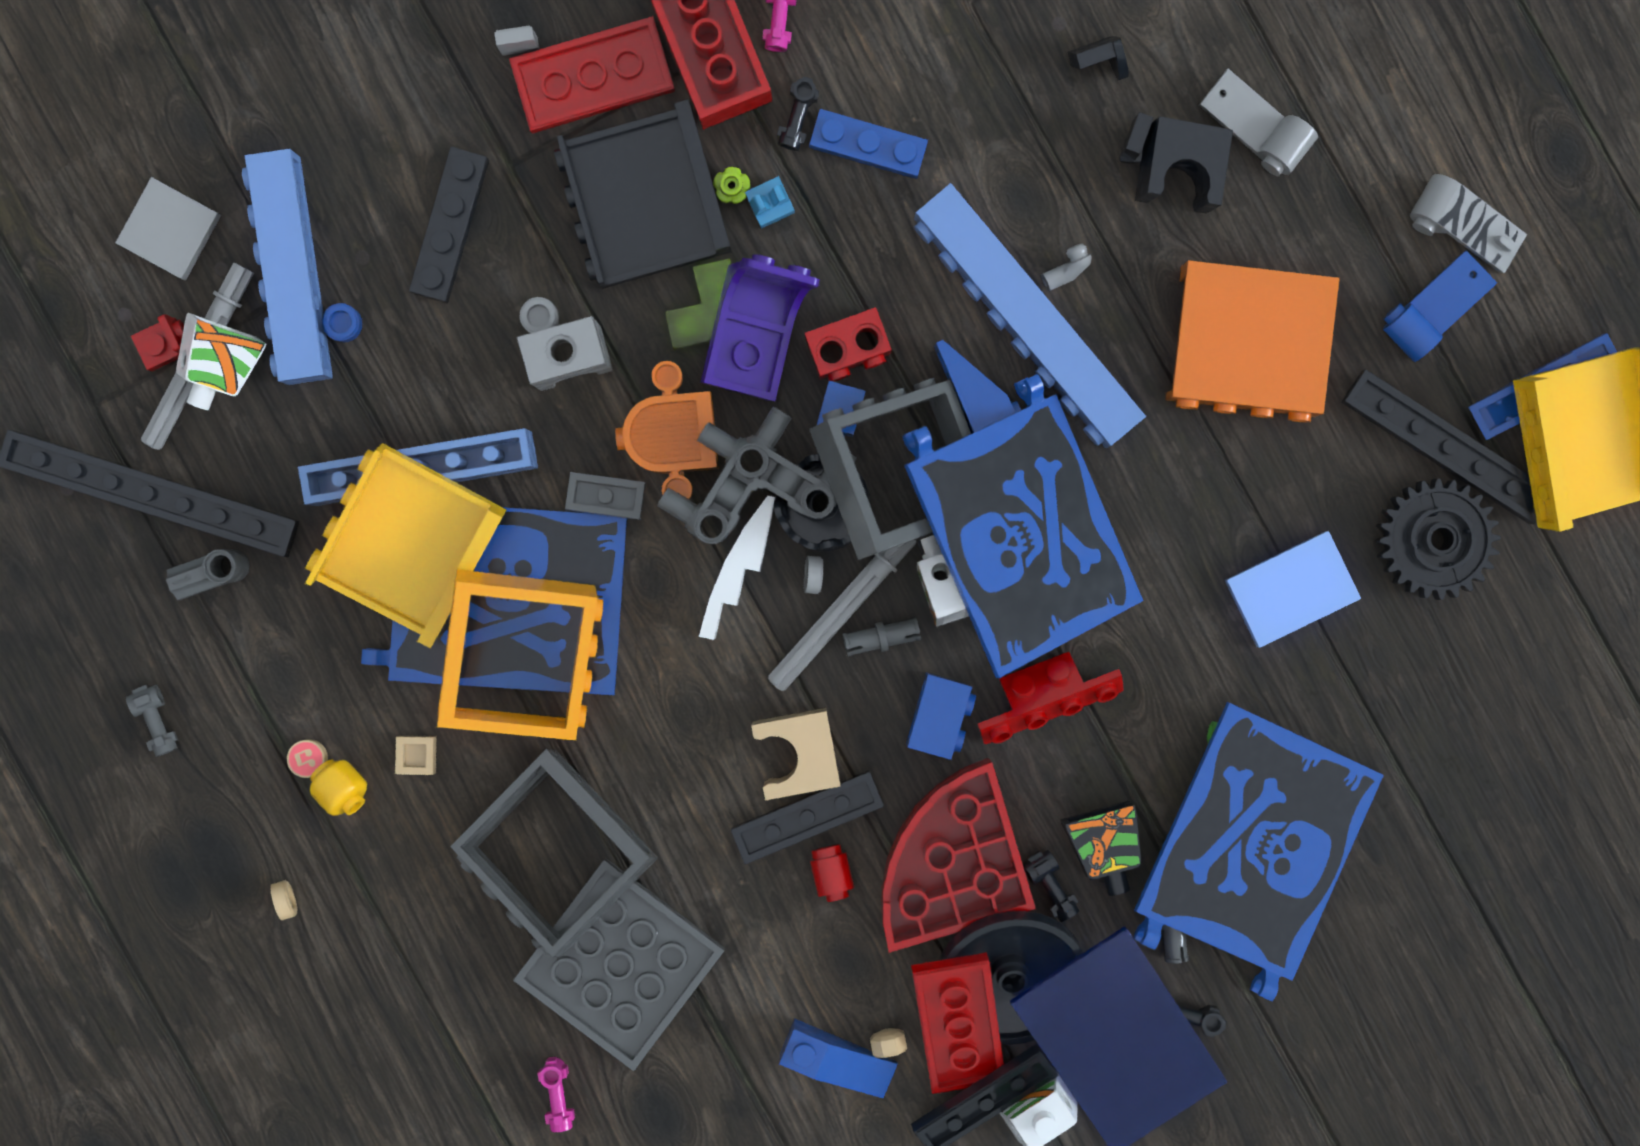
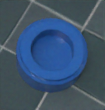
[322,303,362,342]

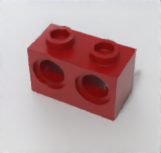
[805,307,892,382]

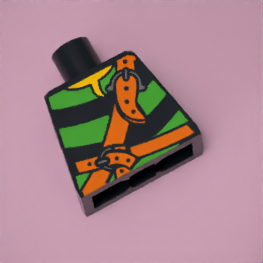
[1060,801,1141,896]

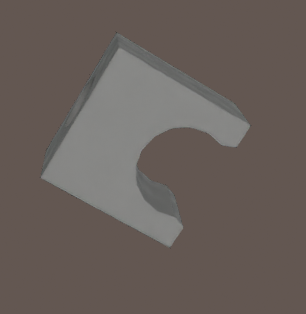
[517,316,613,391]

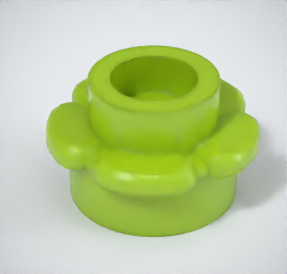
[713,167,750,204]

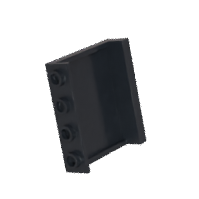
[554,99,732,289]

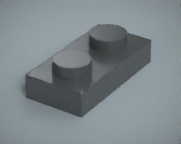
[565,472,646,520]

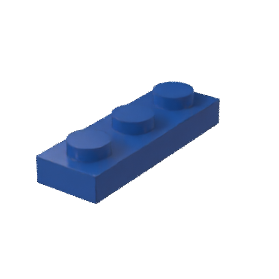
[809,109,928,179]

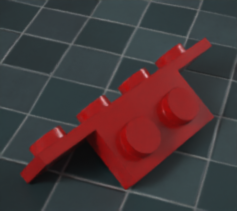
[978,652,1124,744]

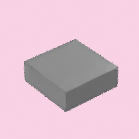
[494,25,539,56]

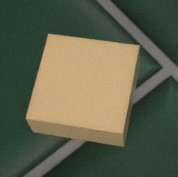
[395,735,436,775]

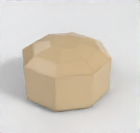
[870,1028,907,1058]

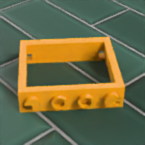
[437,569,603,740]

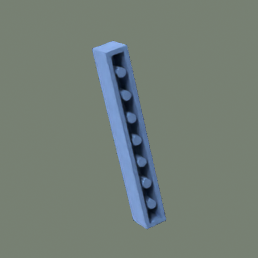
[914,183,1146,448]

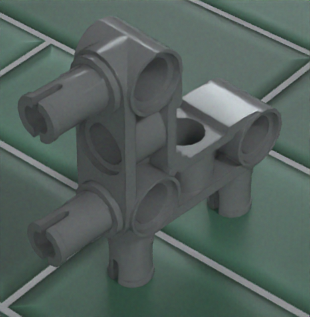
[657,407,857,544]

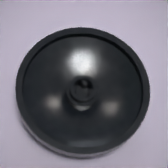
[939,911,1089,1045]

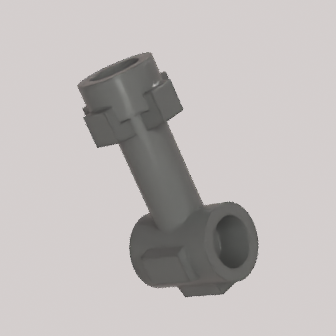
[126,684,178,757]

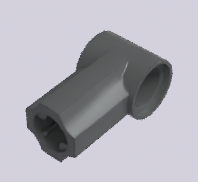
[166,549,250,600]

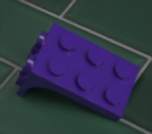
[700,254,820,402]

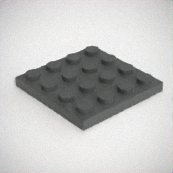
[513,858,725,1071]

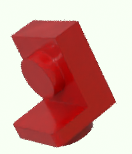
[131,314,185,371]

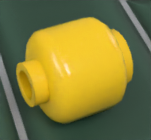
[310,759,367,816]

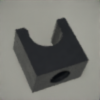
[1135,116,1233,214]

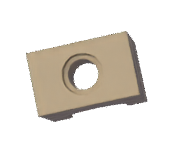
[751,708,840,800]

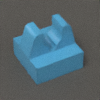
[745,176,795,229]

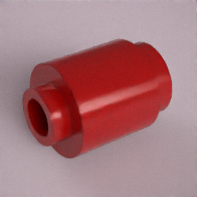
[810,844,855,902]

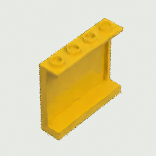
[305,443,506,648]

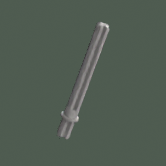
[141,262,254,450]
[768,539,917,691]

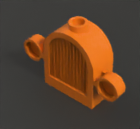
[615,361,719,500]

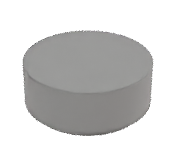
[520,297,559,333]
[804,556,823,594]

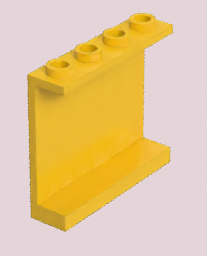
[1513,347,1640,532]

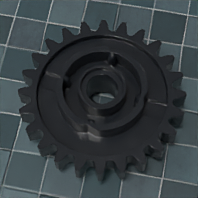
[1375,479,1501,600]

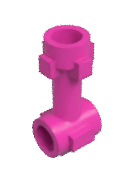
[763,0,797,52]
[538,1057,575,1132]

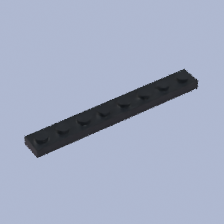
[0,430,300,557]

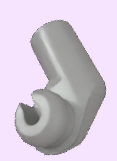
[1041,243,1092,291]

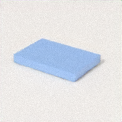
[1225,531,1361,648]

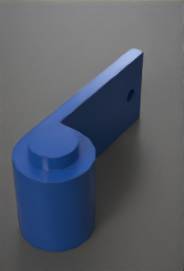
[1383,250,1497,362]

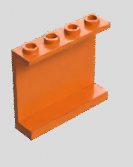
[1166,260,1340,423]

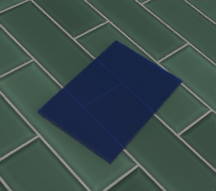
[1009,926,1228,1146]

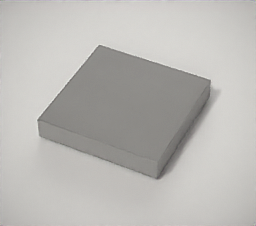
[115,177,221,281]

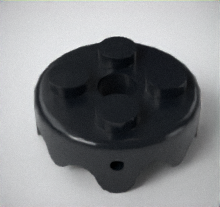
[774,454,871,552]

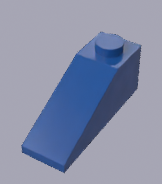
[934,340,1021,433]
[779,1018,898,1098]

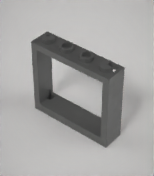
[809,378,971,560]
[450,749,658,957]

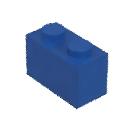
[906,672,976,760]

